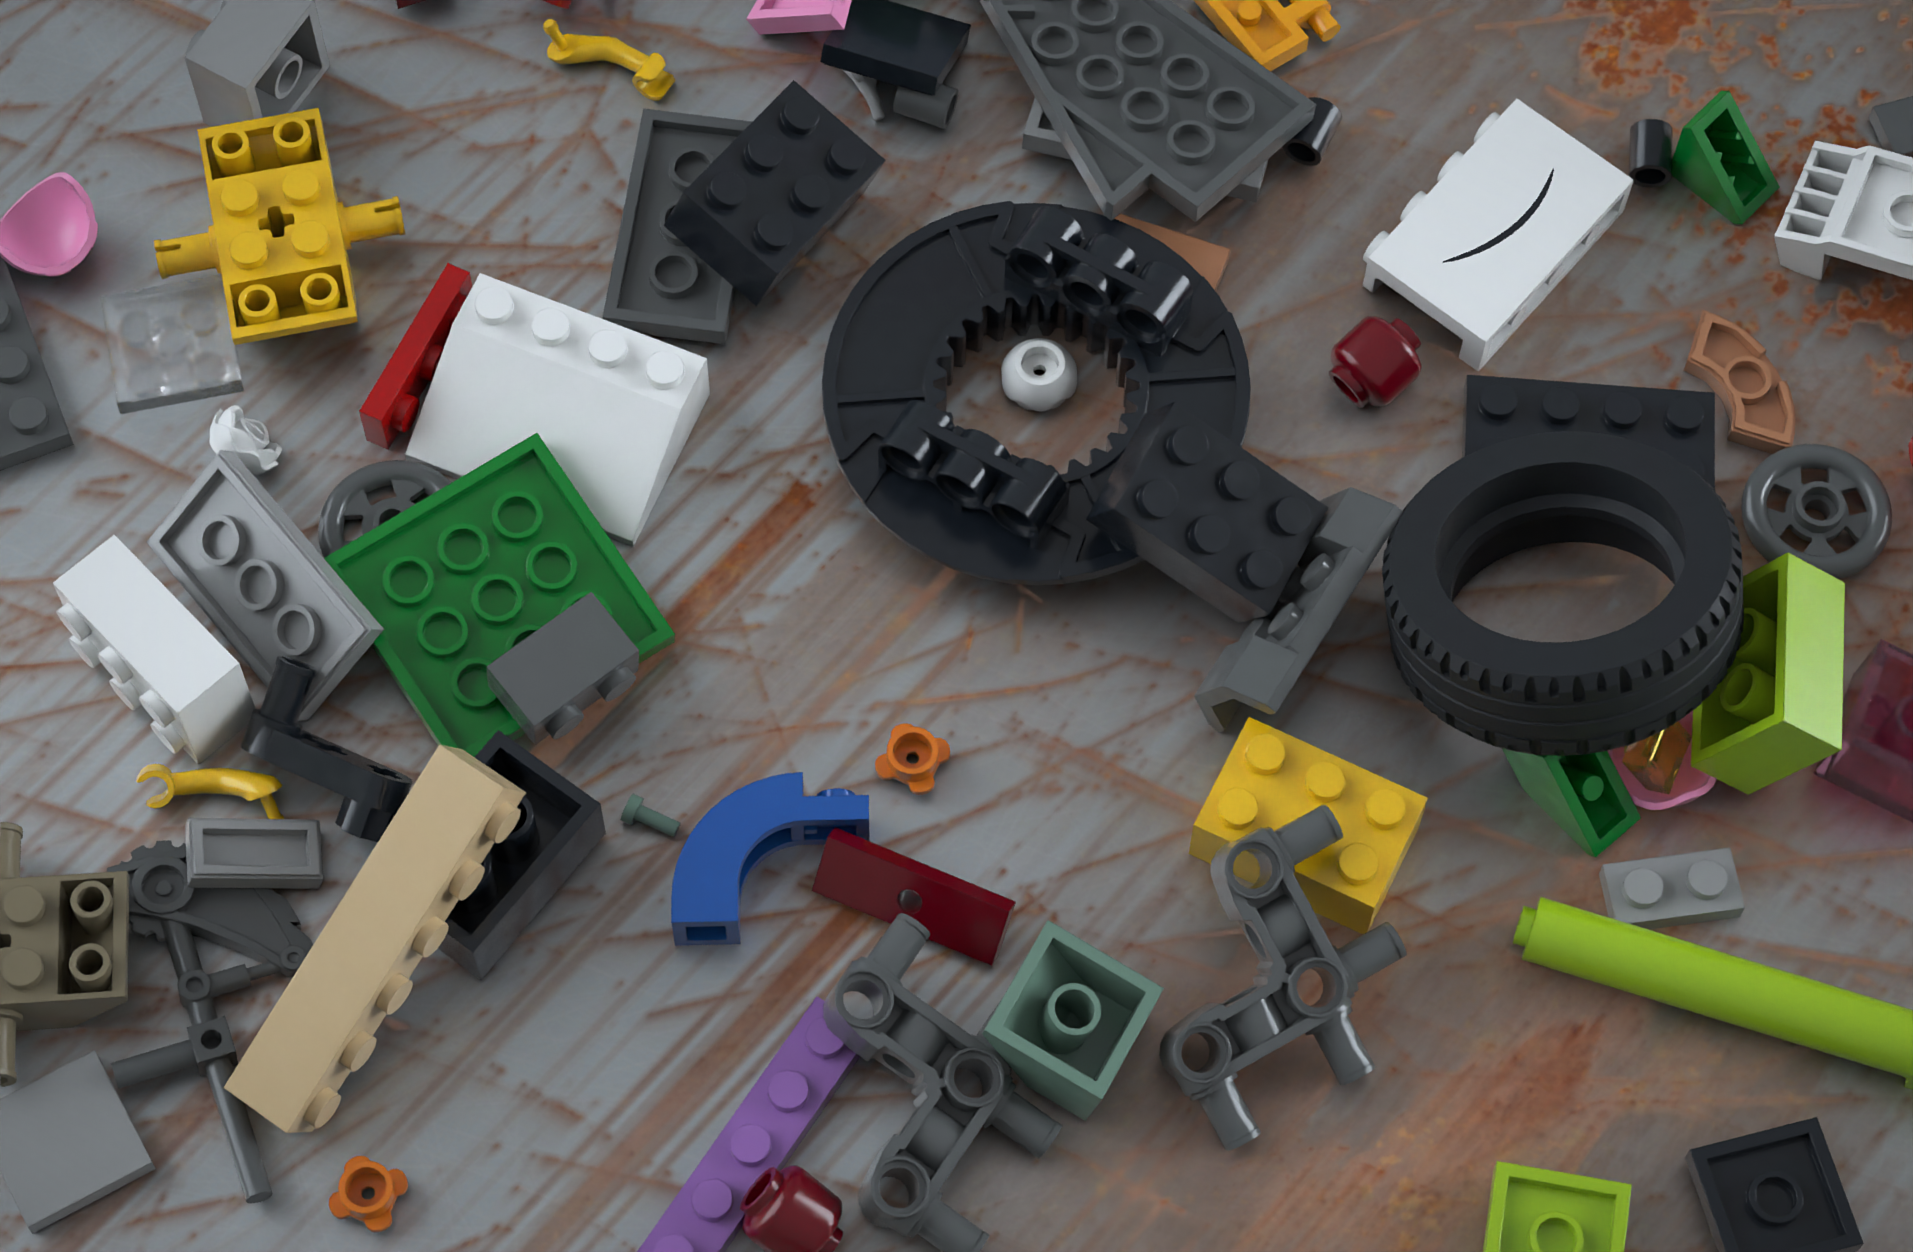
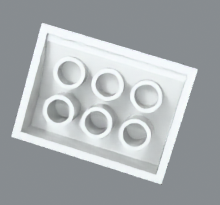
[405,273,710,547]

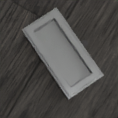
[185,818,323,889]

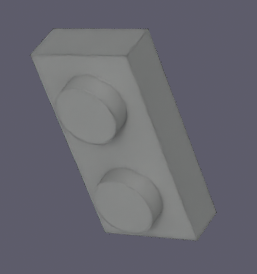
[1599,847,1745,929]

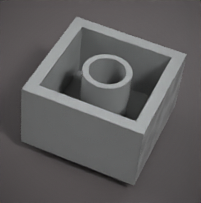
[184,0,330,127]

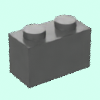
[487,592,639,745]

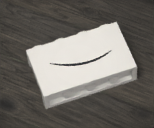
[1363,98,1633,371]

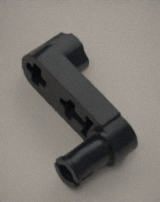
[241,656,412,842]

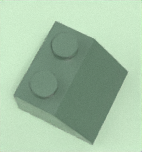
[982,920,1164,1121]

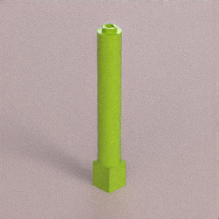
[1512,897,1913,1090]

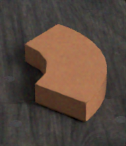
[1683,310,1795,454]

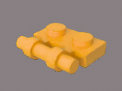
[1194,0,1341,72]

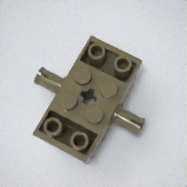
[0,822,129,1087]

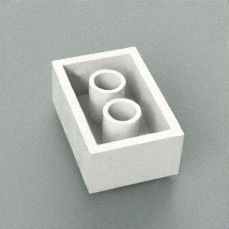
[53,535,256,765]

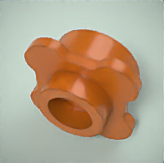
[875,723,950,795]
[329,1156,408,1232]

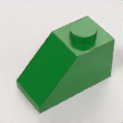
[1502,748,1641,858]

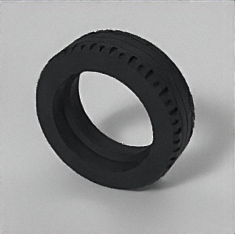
[1382,431,1744,756]

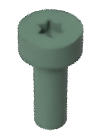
[620,794,681,837]

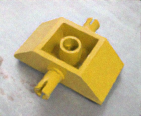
[154,108,406,345]

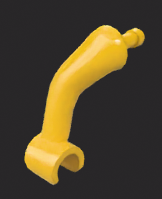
[543,19,676,101]
[136,763,284,819]

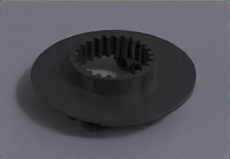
[822,201,1251,585]

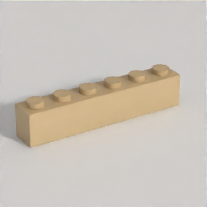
[223,744,526,1133]

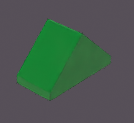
[1672,90,1780,225]

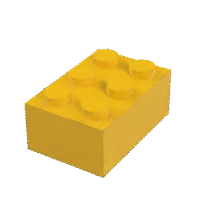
[1189,717,1428,934]

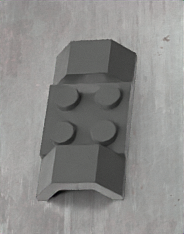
[1194,487,1403,732]

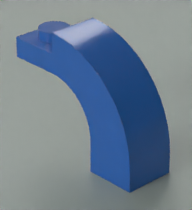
[671,772,870,946]

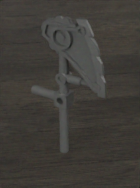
[107,840,313,1204]

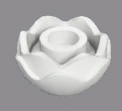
[1001,338,1078,412]
[210,405,282,475]

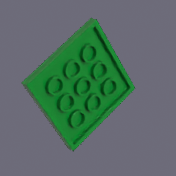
[324,433,675,757]

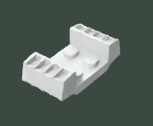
[1774,141,1913,280]

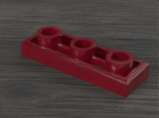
[812,827,1016,966]

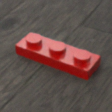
[359,263,472,450]

